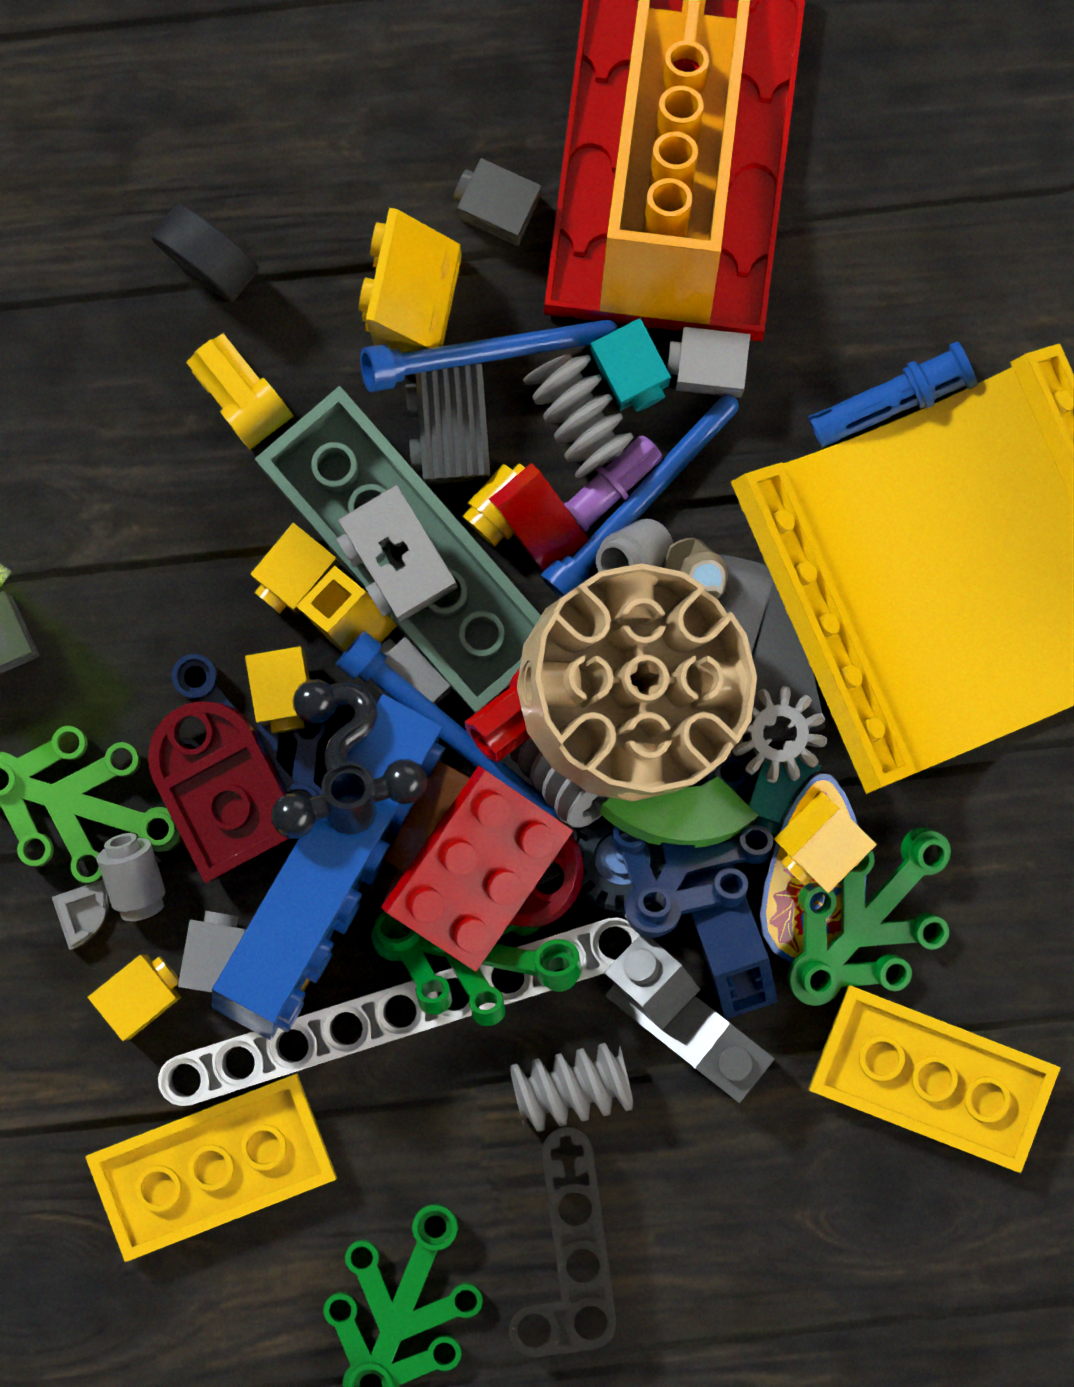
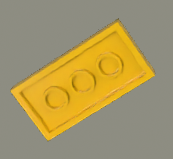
[808,985,1061,1173]
[85,1074,337,1262]

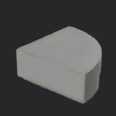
[52,880,110,950]

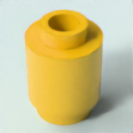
[462,463,525,547]

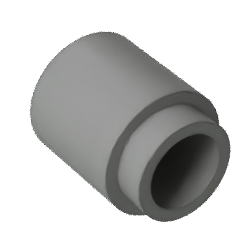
[596,519,674,572]
[97,833,166,921]

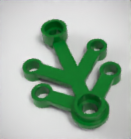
[788,827,951,1006]
[371,911,582,1026]
[323,1204,483,1387]

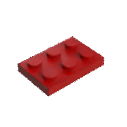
[381,766,573,972]

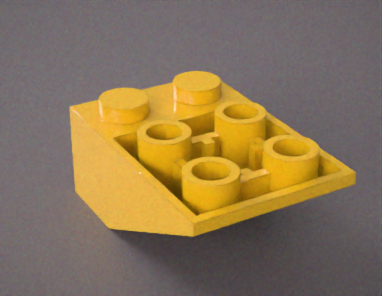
[358,208,462,353]

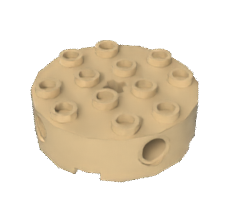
[517,563,757,802]

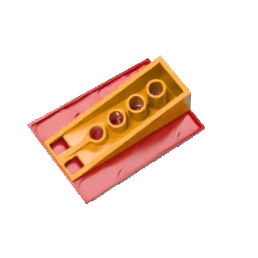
[544,0,805,342]

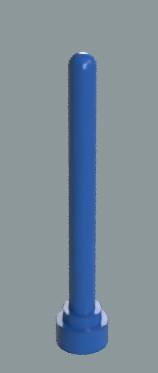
[360,320,618,392]
[540,395,739,598]
[336,630,558,819]

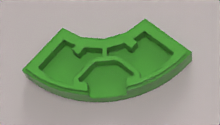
[598,776,759,848]

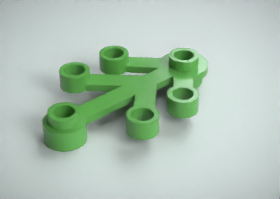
[0,726,182,883]

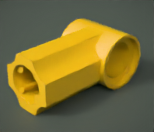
[186,334,293,450]

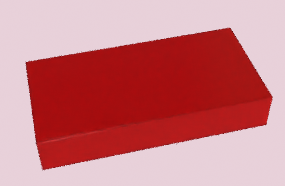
[489,463,589,572]

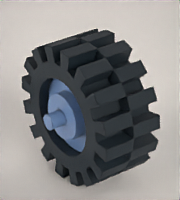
[576,816,666,918]

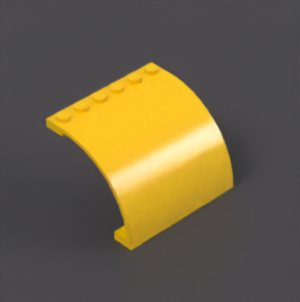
[731,343,1074,794]

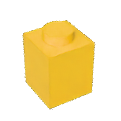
[251,523,340,615]
[296,566,397,653]
[245,646,310,734]
[774,791,877,893]
[88,954,182,1041]

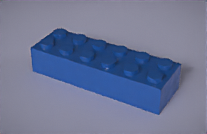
[212,694,446,1041]

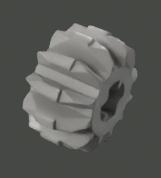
[732,686,827,783]

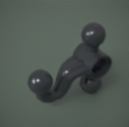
[270,679,428,839]

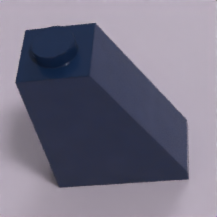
[680,841,778,1020]

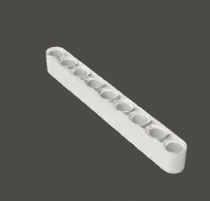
[158,917,639,1106]

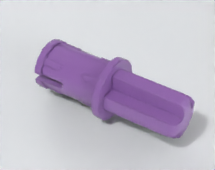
[564,436,662,532]

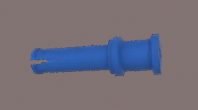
[808,341,978,449]

